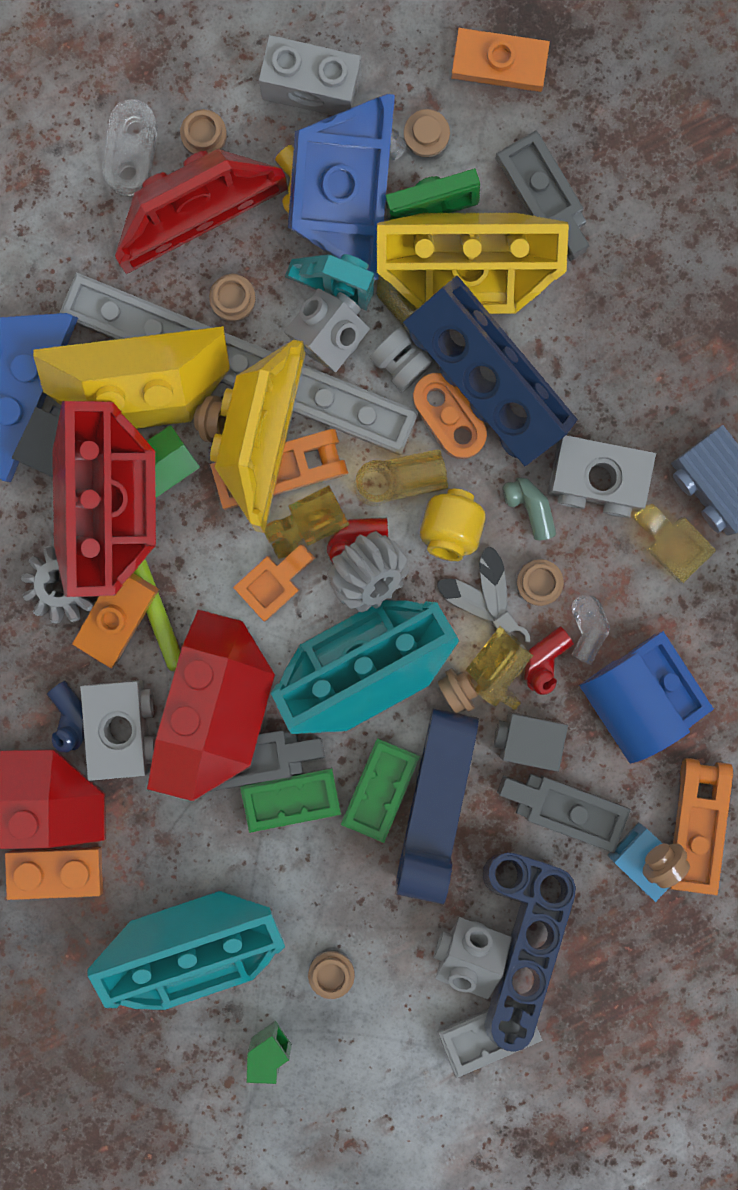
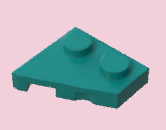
[285,254,374,311]

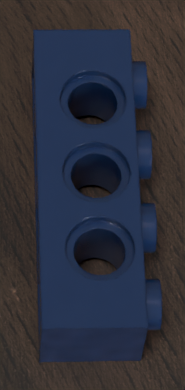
[403,275,578,466]

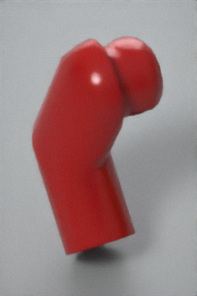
[327,517,388,564]
[524,626,574,695]

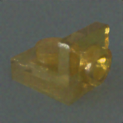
[466,626,533,710]

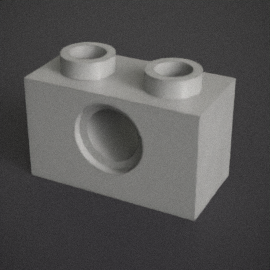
[259,35,362,115]
[547,435,656,518]
[80,680,156,781]

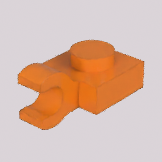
[233,544,315,622]

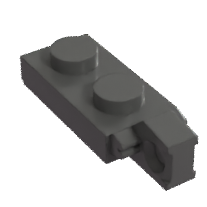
[495,130,589,261]
[209,731,325,792]
[497,773,631,853]

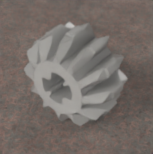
[327,531,410,612]
[21,546,94,623]

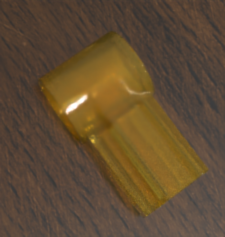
[354,449,448,506]

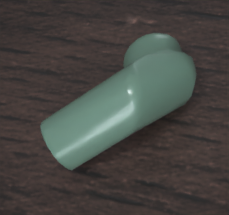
[502,478,556,540]

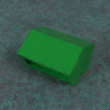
[147,425,200,498]
[246,1021,292,1084]

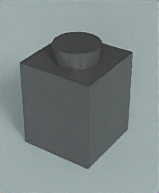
[494,711,568,772]

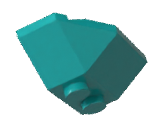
[271,600,459,734]
[87,891,285,1010]

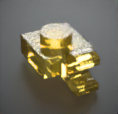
[265,485,349,559]
[633,503,717,583]

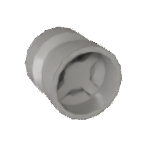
[370,326,435,392]

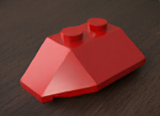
[115,149,288,274]
[53,401,156,597]
[147,609,275,801]
[0,749,106,849]

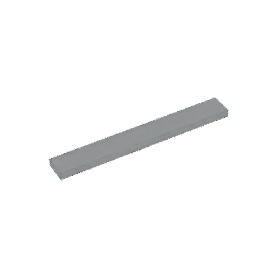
[60,272,418,456]

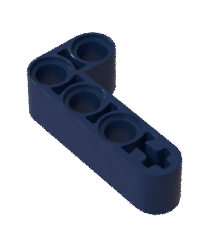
[395,708,479,905]
[482,853,576,1052]

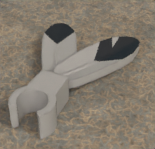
[437,547,530,654]

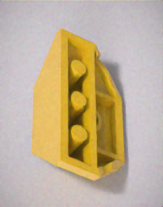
[377,213,569,314]
[33,326,230,429]
[210,340,306,533]

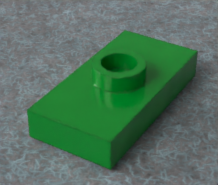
[385,168,480,220]
[341,738,420,843]
[240,767,341,833]

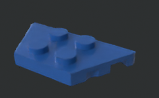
[288,94,395,280]
[0,313,78,482]

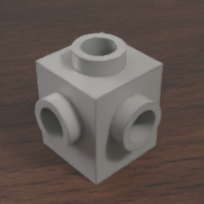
[284,288,370,373]
[433,917,512,999]

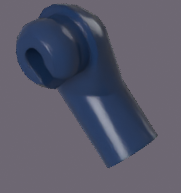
[46,681,85,753]

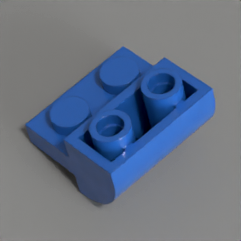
[579,631,714,764]

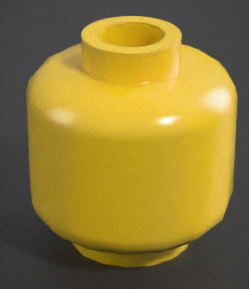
[420,488,486,561]

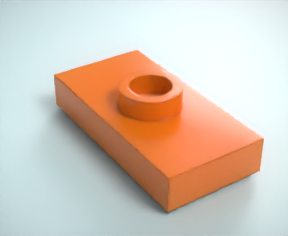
[451,28,550,92]
[72,573,159,669]

